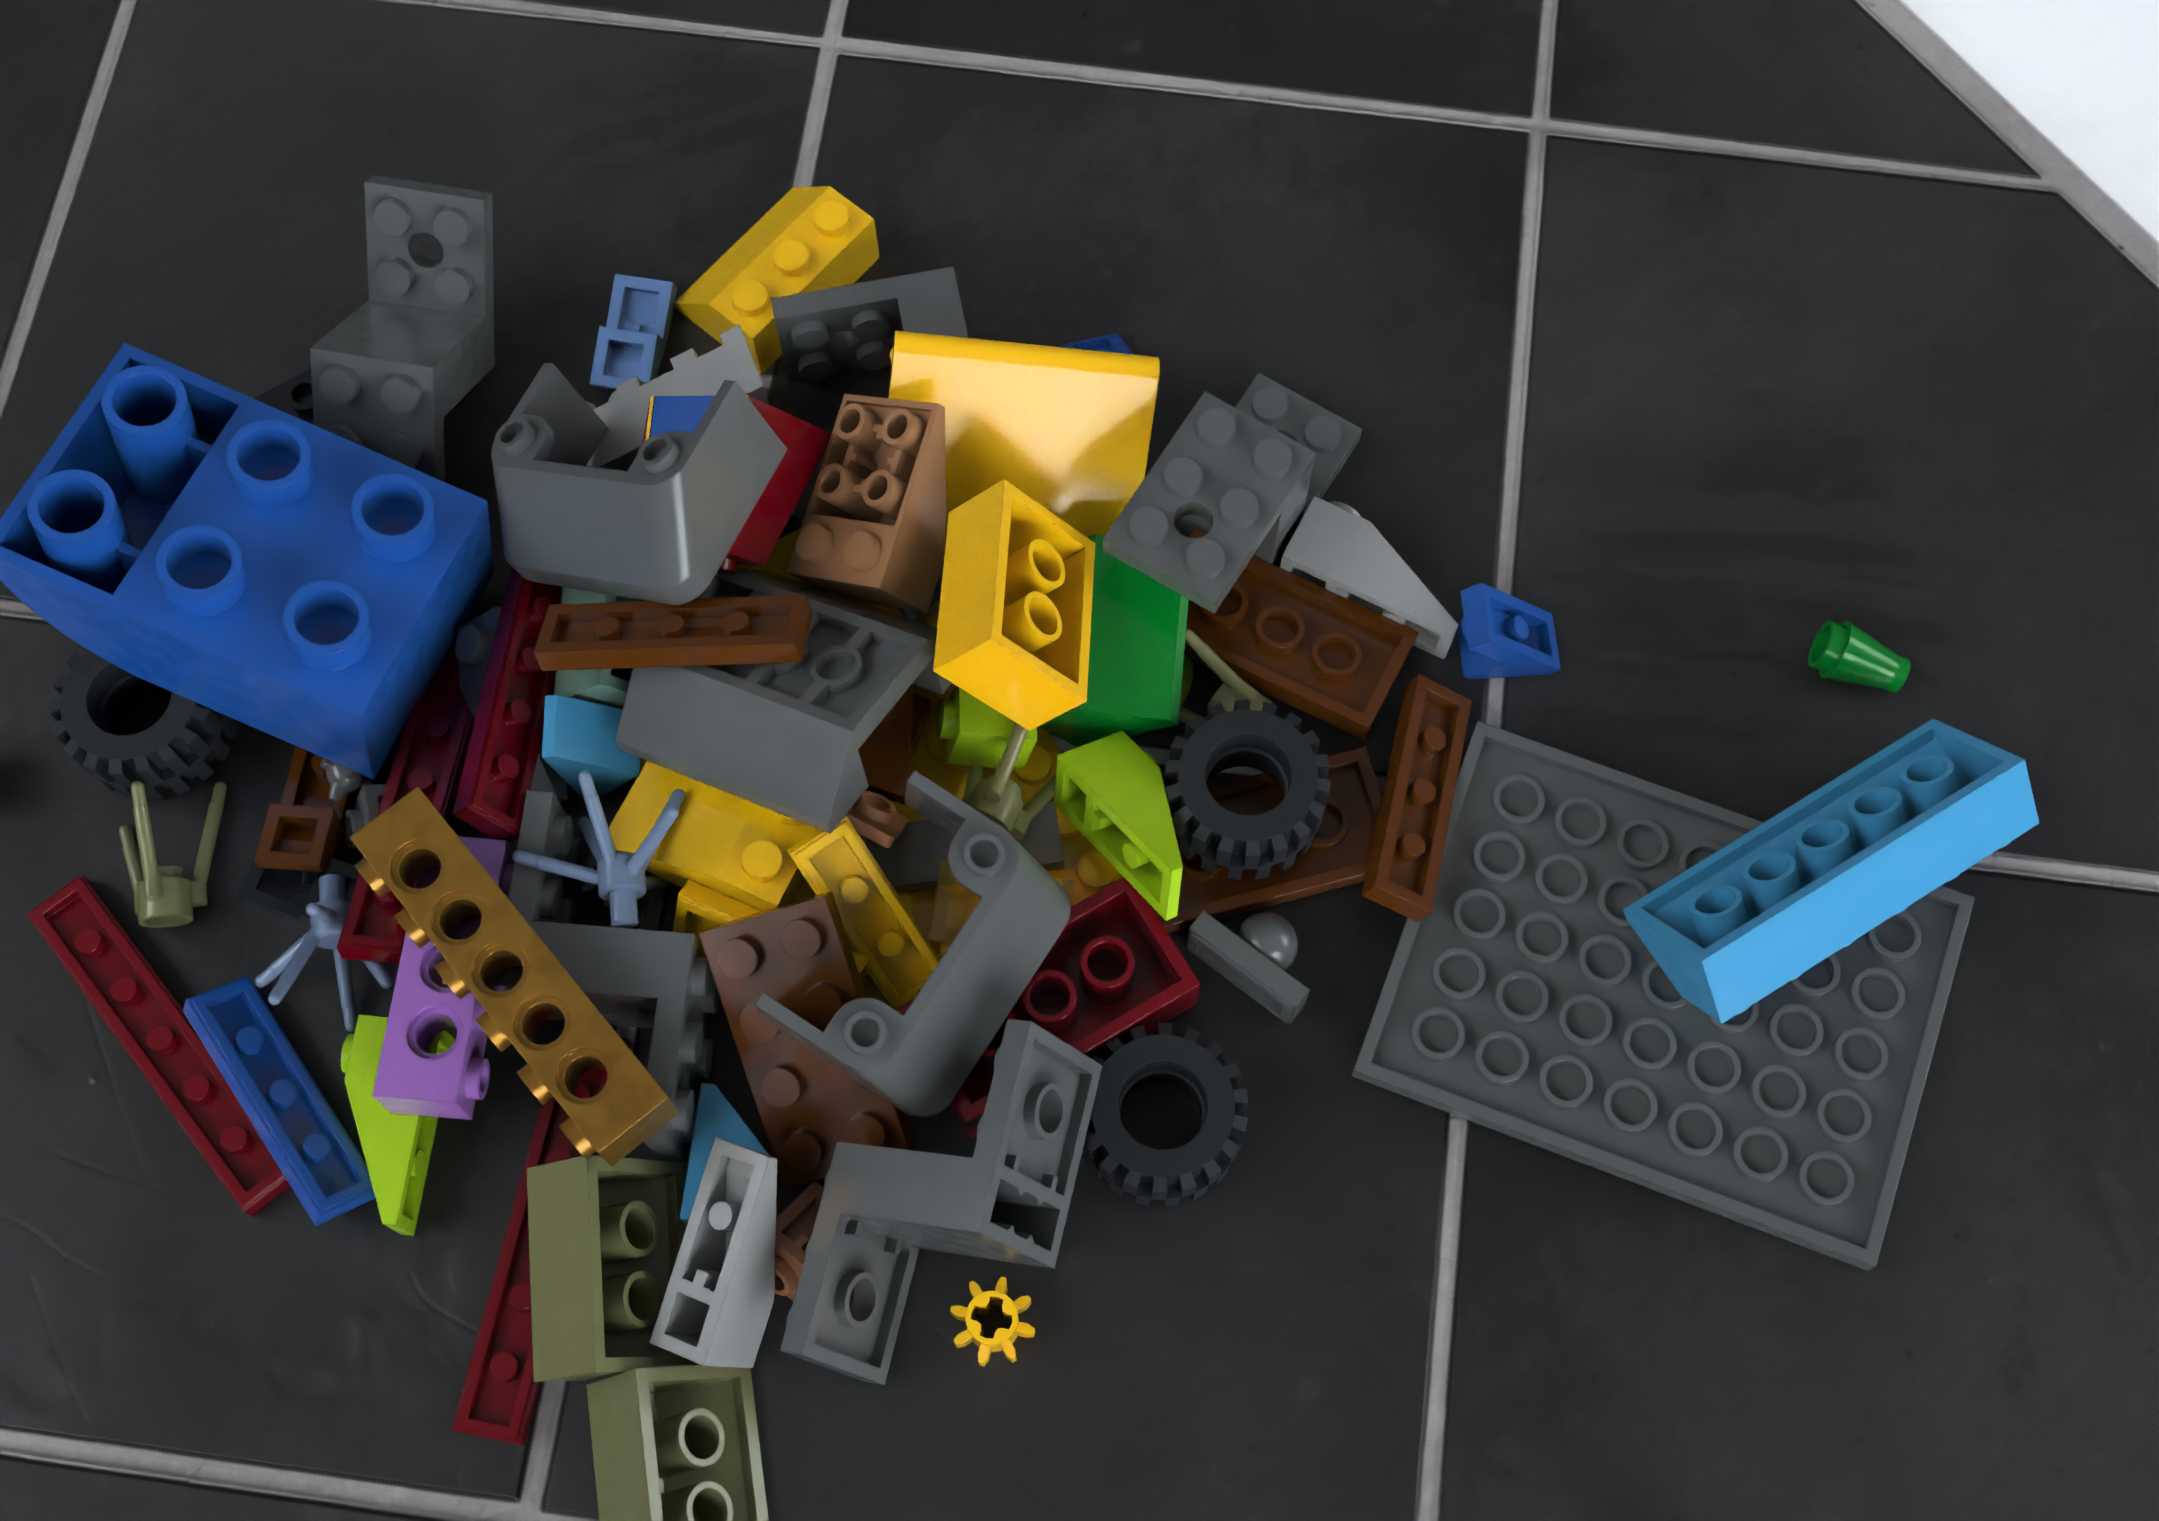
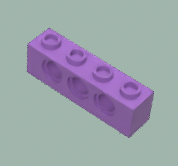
[372,836,514,1120]

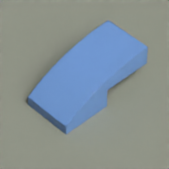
[590,274,678,390]

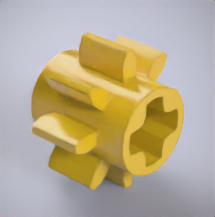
[950,1276,1035,1367]

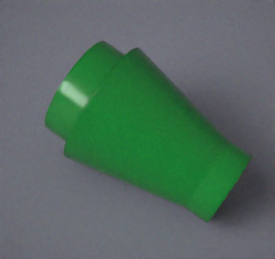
[1808,620,1911,693]

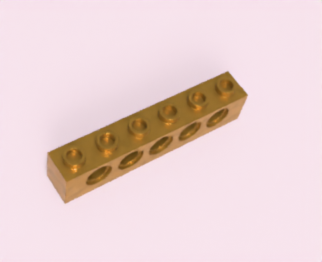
[349,787,680,1167]

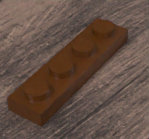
[534,594,812,671]
[1361,674,1472,922]

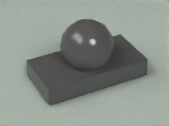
[1187,910,1310,1024]

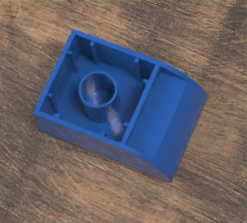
[0,342,494,780]

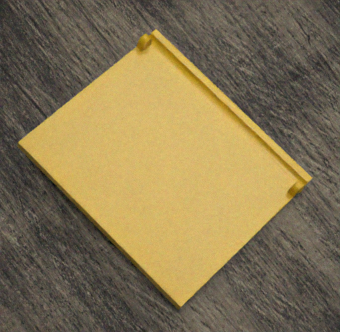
[888,330,1160,537]

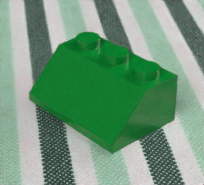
[1038,534,1189,747]

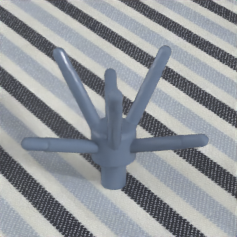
[512,770,685,929]
[255,874,393,1032]

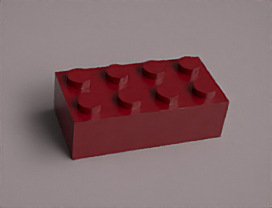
[898,877,1200,1139]

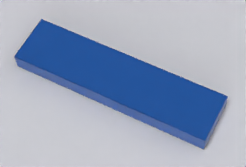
[183,975,375,1227]

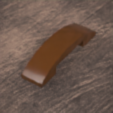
[254,746,358,872]

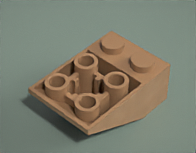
[786,394,946,613]

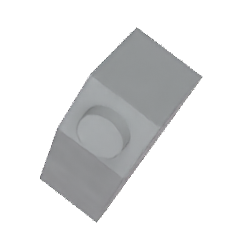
[1280,496,1459,660]
[649,1137,777,1368]

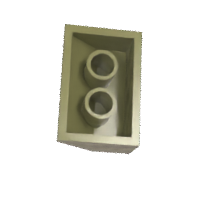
[527,1155,695,1382]
[586,1365,769,1521]

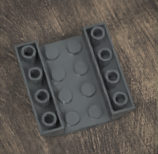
[615,568,952,834]

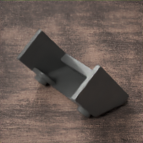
[491,363,788,605]
[755,770,1071,1118]

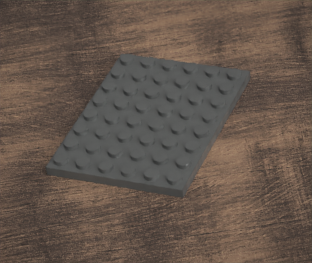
[1351,721,1975,1271]

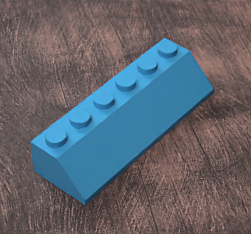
[1623,718,2039,1024]

